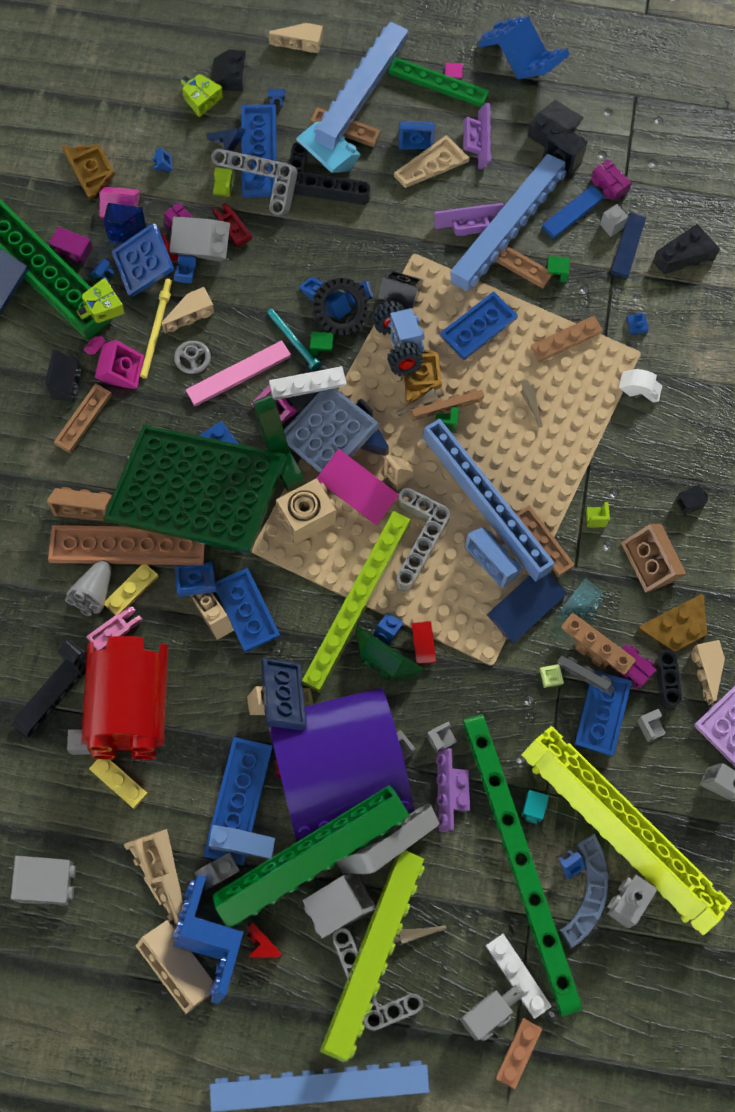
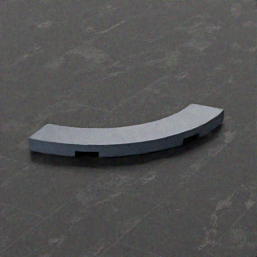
[559,834,608,949]

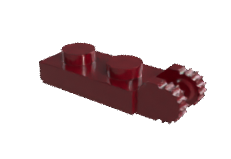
[212,203,252,248]

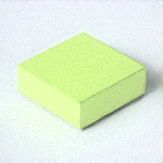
[539,664,564,688]

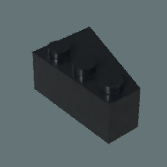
[652,224,720,274]

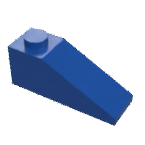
[299,276,351,321]

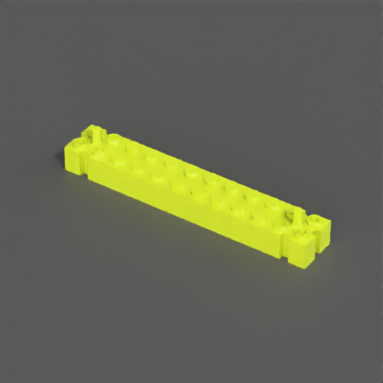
[522,726,732,935]

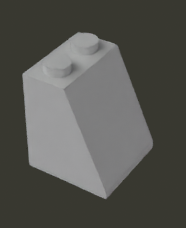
[11,856,76,905]
[302,874,376,938]

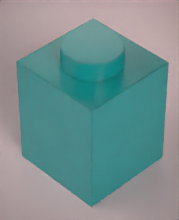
[521,790,549,824]

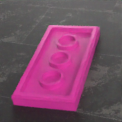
[317,449,399,525]

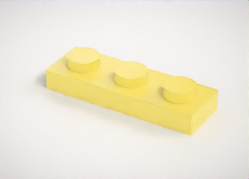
[104,564,159,615]
[89,759,148,809]

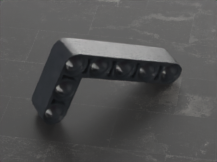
[286,142,371,204]
[12,639,87,737]

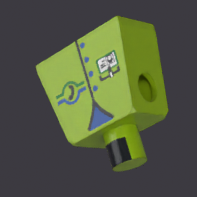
[181,74,223,117]
[77,278,125,323]

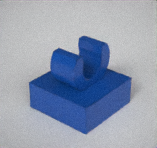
[268,89,286,106]
[152,148,173,173]
[89,259,114,281]
[626,313,649,335]
[559,850,585,879]

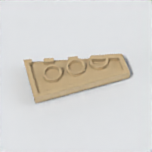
[394,135,469,188]

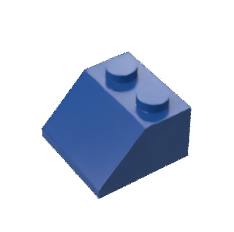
[398,121,435,149]

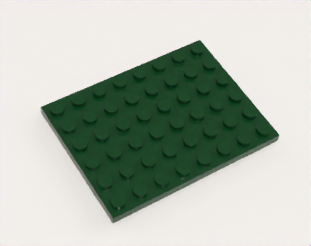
[103,425,286,554]

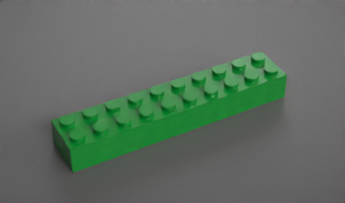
[0,199,115,341]
[213,785,410,928]

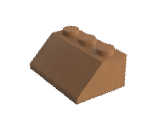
[47,487,112,523]
[621,524,686,593]

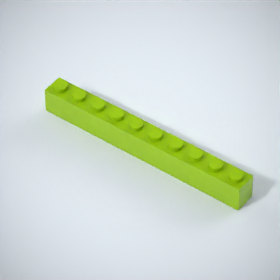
[302,511,410,694]
[320,850,424,1062]

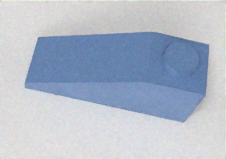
[209,825,275,859]

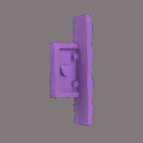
[463,103,491,170]
[434,203,504,236]
[436,748,470,832]

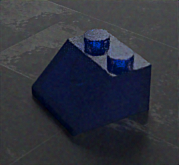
[103,203,147,243]

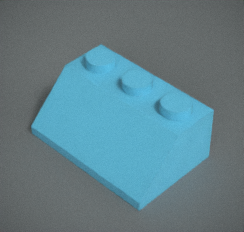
[296,122,361,173]

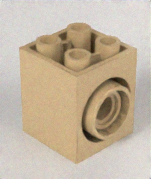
[276,478,337,544]

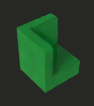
[546,256,570,282]
[310,331,333,357]
[435,407,459,433]

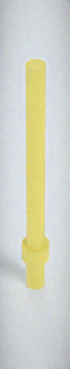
[140,279,172,378]

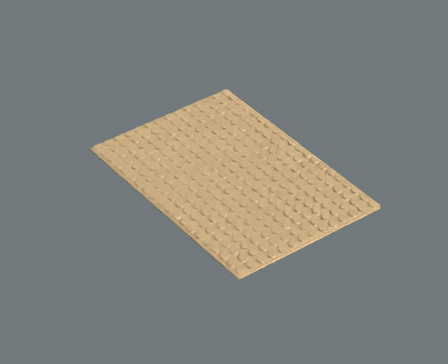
[252,254,641,666]

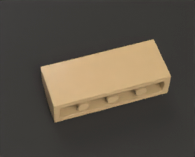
[135,920,213,1014]

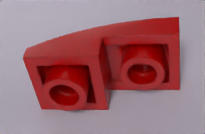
[412,621,436,665]

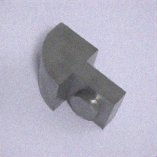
[194,852,240,891]

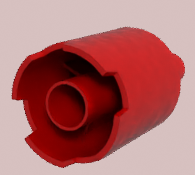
[81,636,169,760]

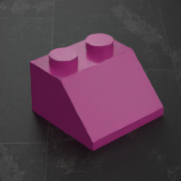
[95,340,144,389]

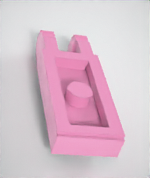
[87,607,143,651]

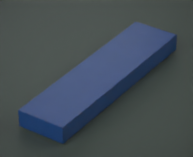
[542,185,604,239]

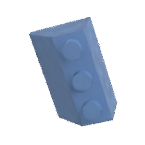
[465,527,522,589]

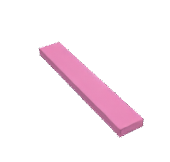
[186,340,291,407]

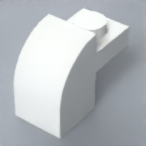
[619,369,663,403]

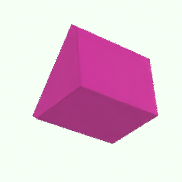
[100,187,140,222]

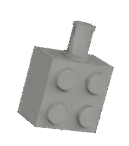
[607,875,658,928]
[459,984,524,1041]

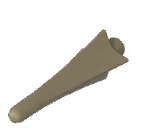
[520,380,543,428]
[397,388,445,415]
[393,925,447,946]

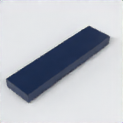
[611,212,646,279]

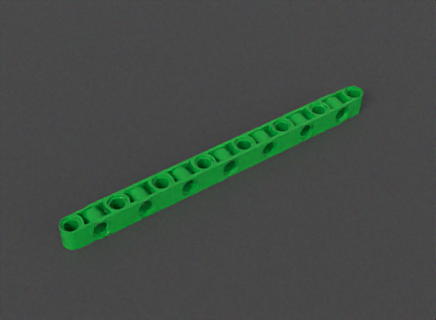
[463,714,582,1017]

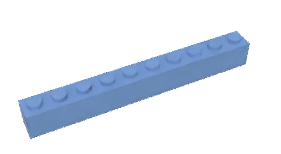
[314,21,408,150]
[450,154,566,292]
[423,419,555,582]
[210,1061,429,1112]

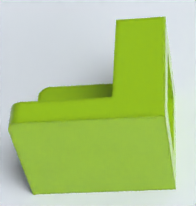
[213,167,234,197]
[586,502,610,528]

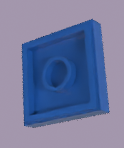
[175,561,217,597]

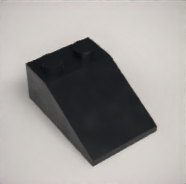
[527,100,584,147]

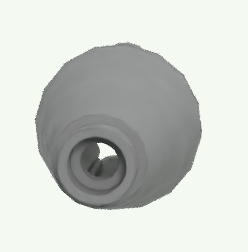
[65,561,112,616]

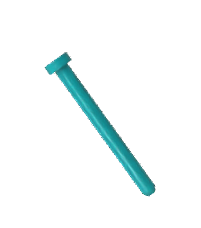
[267,309,321,371]

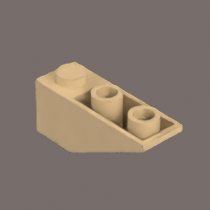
[269,23,323,53]
[162,287,214,333]
[191,593,234,640]
[691,640,725,705]

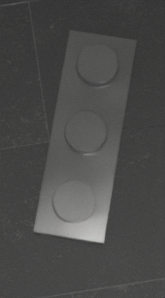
[557,655,615,696]

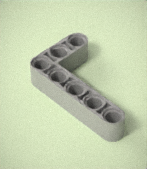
[212,149,297,216]
[396,488,450,591]
[336,804,440,874]
[333,928,423,1031]

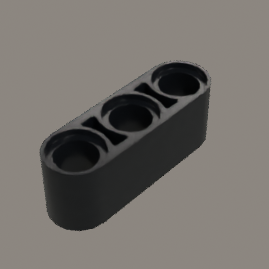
[656,650,682,710]

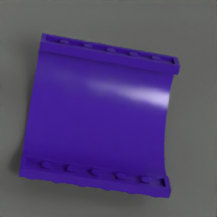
[268,688,414,842]

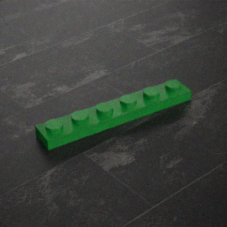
[388,57,489,107]

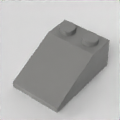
[169,217,230,262]

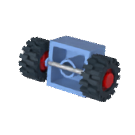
[372,301,425,376]

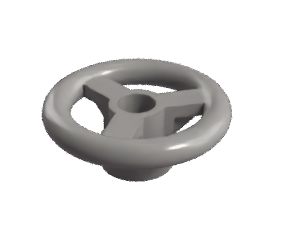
[174,341,211,374]

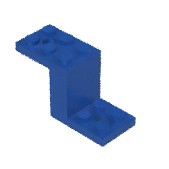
[477,16,570,79]
[172,874,243,1004]

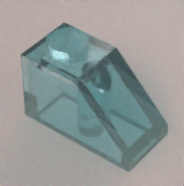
[560,578,604,615]

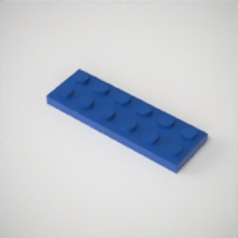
[241,104,277,197]
[203,737,273,866]

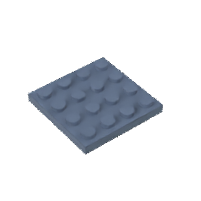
[284,388,380,473]

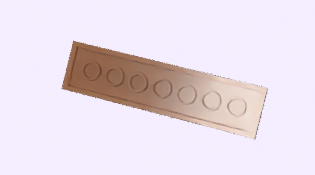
[48,525,205,565]

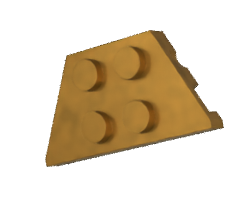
[61,145,115,201]
[403,349,442,404]
[638,594,708,653]

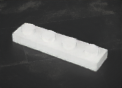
[269,366,347,400]
[486,934,552,1019]

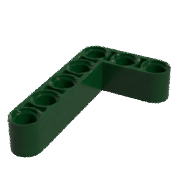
[252,394,306,493]

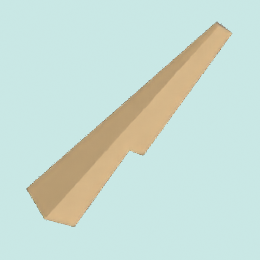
[124,829,183,926]

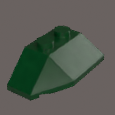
[355,626,423,681]

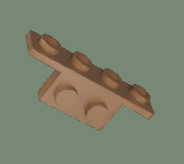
[561,613,636,675]

